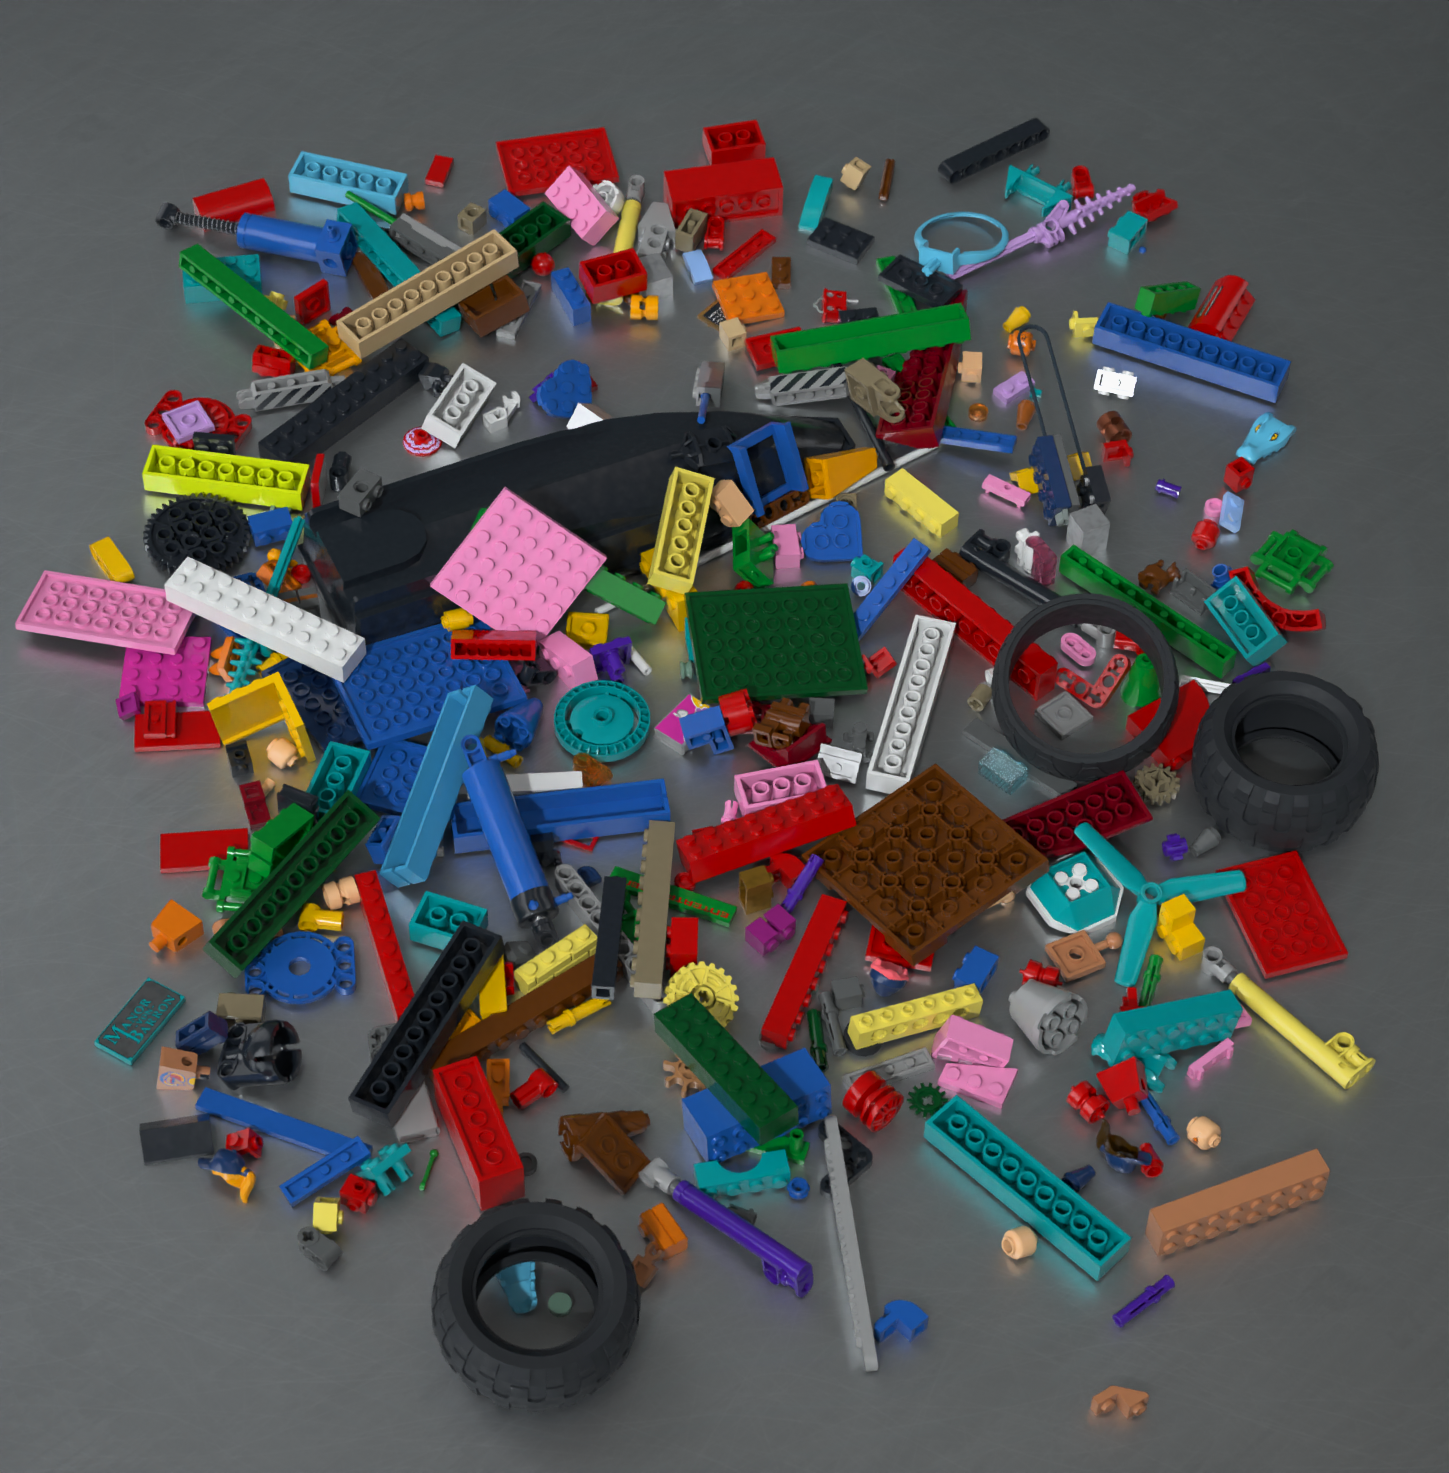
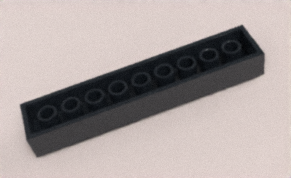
[258,338,429,464]
[348,921,505,1129]

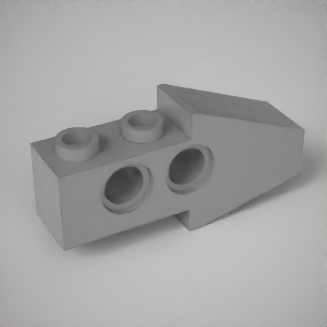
[638,202,676,262]

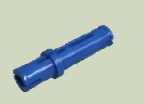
[1140,1090,1180,1145]

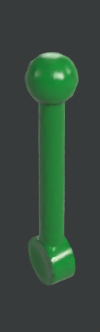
[419,1149,439,1191]

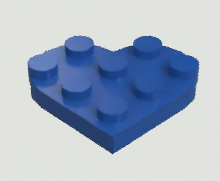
[536,360,592,419]
[801,501,863,562]

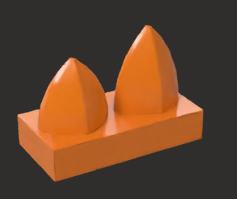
[208,636,242,682]

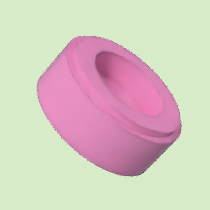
[1204,498,1222,518]

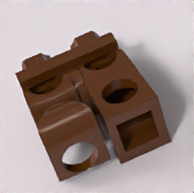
[752,697,811,749]

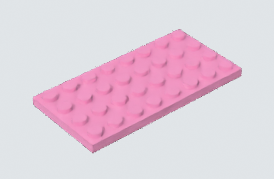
[15,570,196,655]

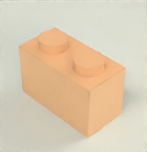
[709,480,754,527]

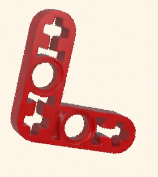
[1055,654,1131,709]

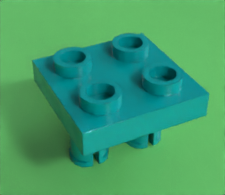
[355,1143,414,1196]

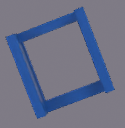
[727,422,809,517]

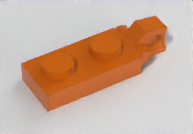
[487,1058,510,1117]

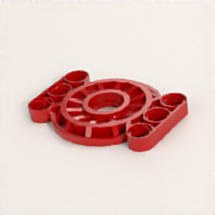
[145,390,252,450]

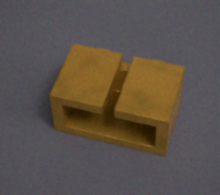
[738,865,774,915]

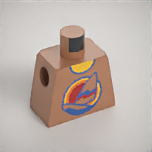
[156,1047,210,1090]

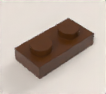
[771,257,791,289]

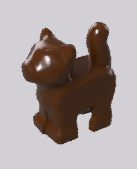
[1138,559,1181,595]

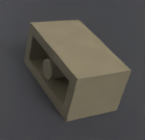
[675,208,708,252]
[216,992,266,1029]

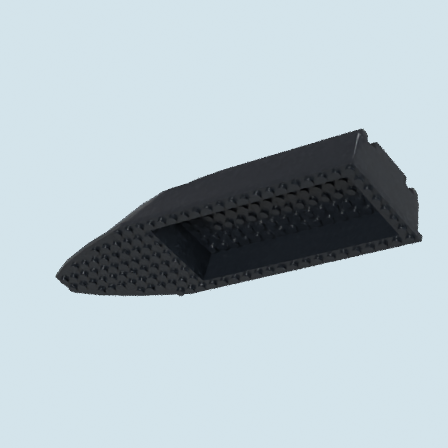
[297,411,856,645]

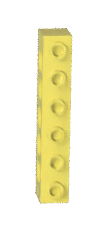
[847,984,983,1050]

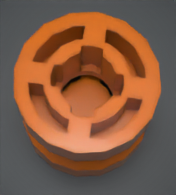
[403,191,425,212]

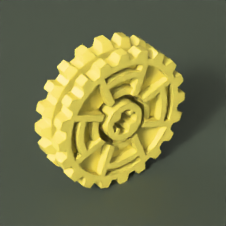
[663,961,739,1027]

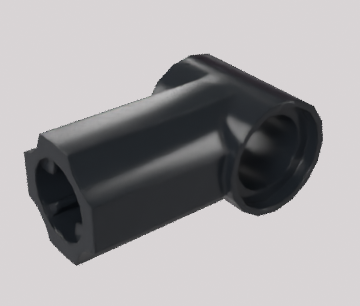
[329,451,352,492]

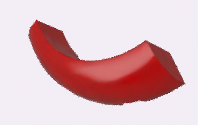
[1228,566,1326,632]

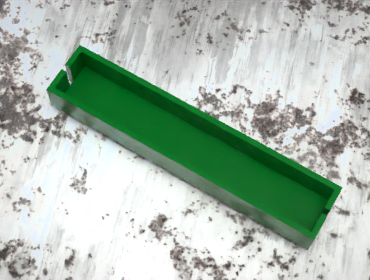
[770,303,971,374]

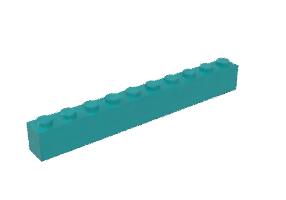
[336,202,462,337]

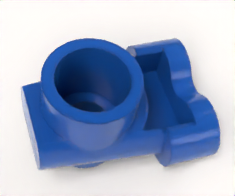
[1210,564,1232,590]

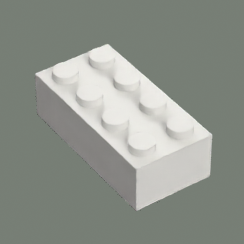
[421,363,496,449]

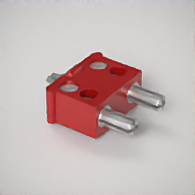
[813,288,859,323]

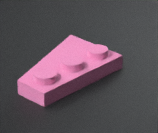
[938,1063,1018,1109]

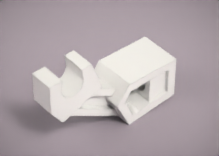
[483,391,520,433]

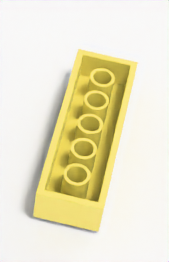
[647,467,715,594]

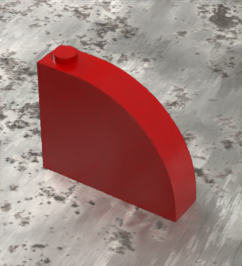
[1126,680,1210,772]

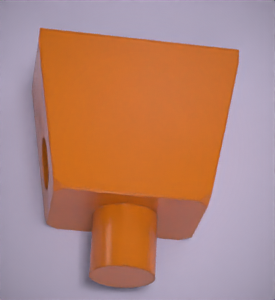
[149,899,204,953]

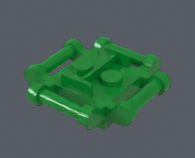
[1250,529,1334,595]
[202,846,266,913]

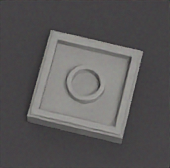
[1034,690,1094,741]

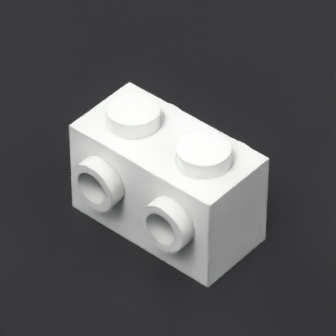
[1094,367,1138,400]

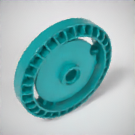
[554,680,650,763]

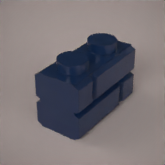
[175,1011,228,1056]

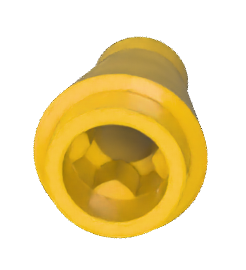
[1003,306,1031,333]

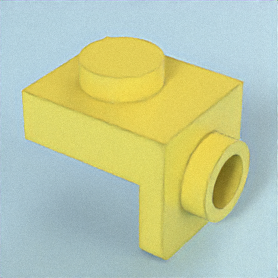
[1069,311,1098,337]

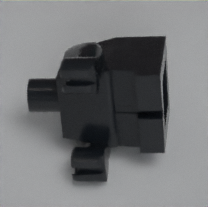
[418,362,453,398]
[531,832,562,867]

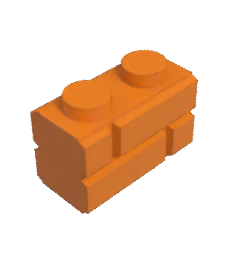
[638,1203,688,1261]

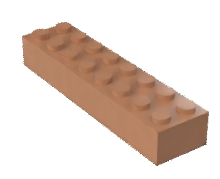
[1145,1148,1330,1256]

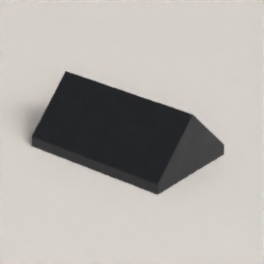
[139,1113,214,1165]

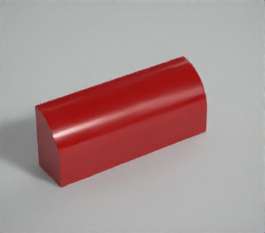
[192,178,275,231]
[451,630,537,661]

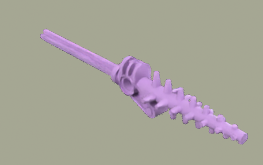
[945,183,1136,280]

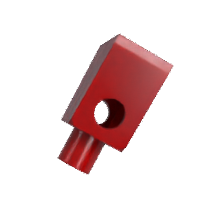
[1096,1056,1148,1116]

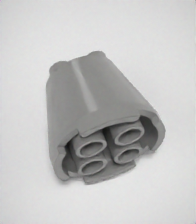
[1009,979,1088,1056]

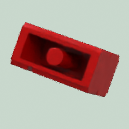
[252,344,296,377]

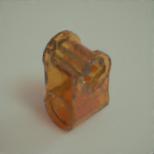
[572,753,613,787]

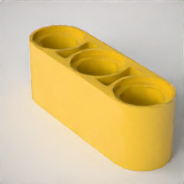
[89,537,135,583]

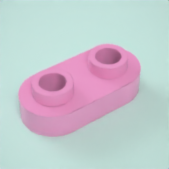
[1060,633,1096,666]

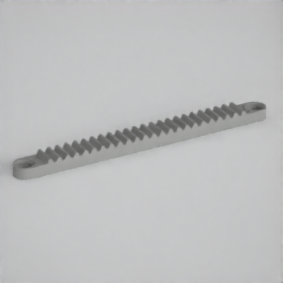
[824,1115,878,1372]

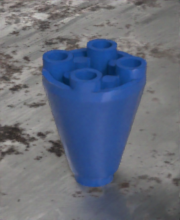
[494,698,543,752]

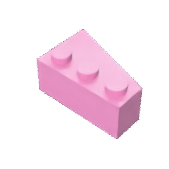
[538,631,598,690]
[930,1015,1014,1068]

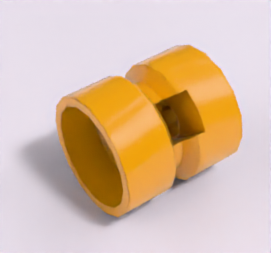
[631,295,659,320]

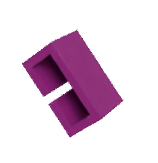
[745,904,796,956]

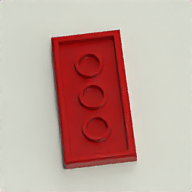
[134,711,221,752]
[160,828,249,873]

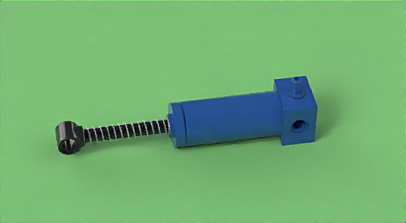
[155,202,359,277]

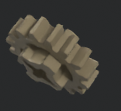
[1133,763,1180,806]

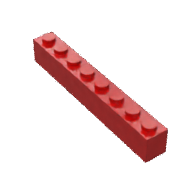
[354,870,414,1023]
[761,894,849,1050]

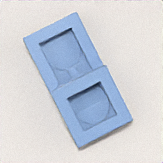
[682,249,713,286]

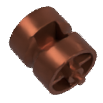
[1096,411,1132,443]

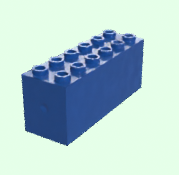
[682,1048,832,1163]

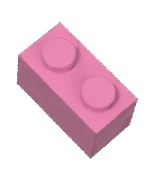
[771,524,804,569]

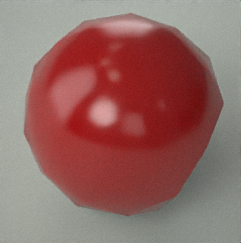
[531,252,555,276]

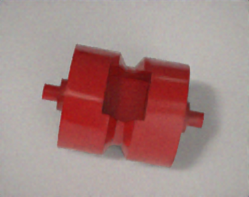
[1019,959,1063,987]
[1066,1080,1110,1124]

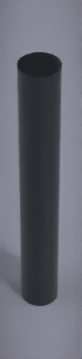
[519,1042,569,1093]

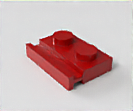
[143,700,177,740]

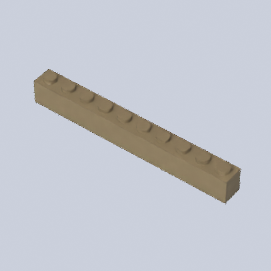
[630,820,675,999]

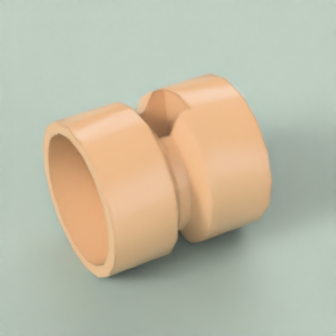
[322,875,360,910]

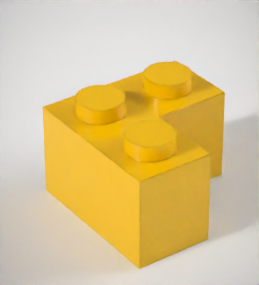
[1156,894,1205,961]

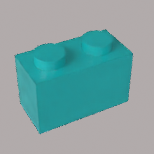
[1107,211,1148,255]

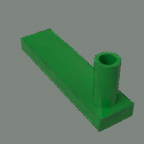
[747,1128,810,1166]

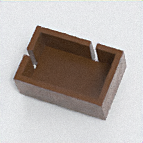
[458,274,530,338]

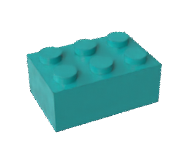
[409,891,488,950]

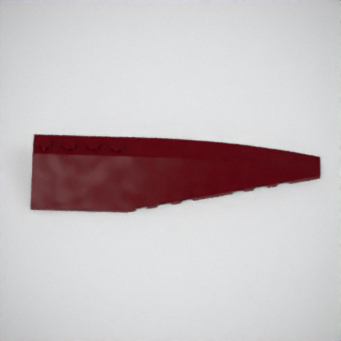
[876,289,968,449]
[1003,770,1153,858]

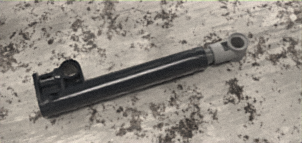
[959,529,1116,648]

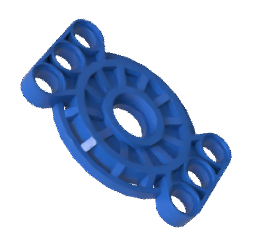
[245,931,356,1004]

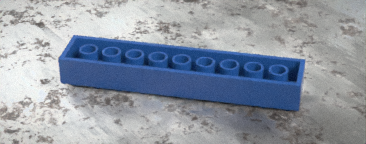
[1092,302,1291,403]

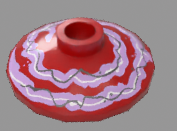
[403,426,442,457]

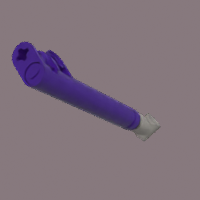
[639,1157,814,1298]

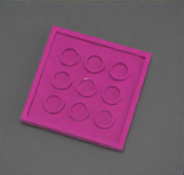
[119,637,212,707]

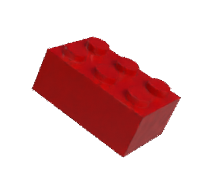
[703,119,766,165]
[579,248,648,304]

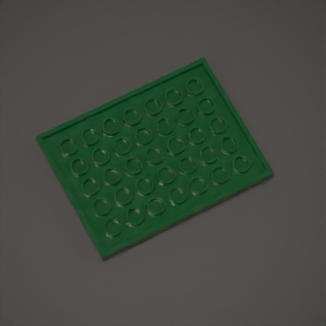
[684,583,868,704]

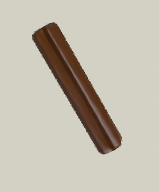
[879,158,895,201]

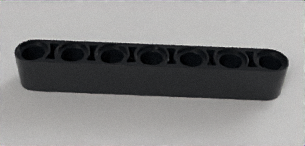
[938,118,1050,184]

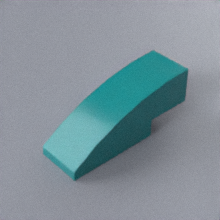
[799,175,833,231]

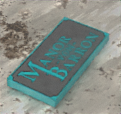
[94,977,186,1066]

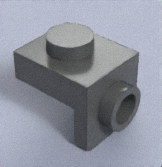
[504,941,537,969]

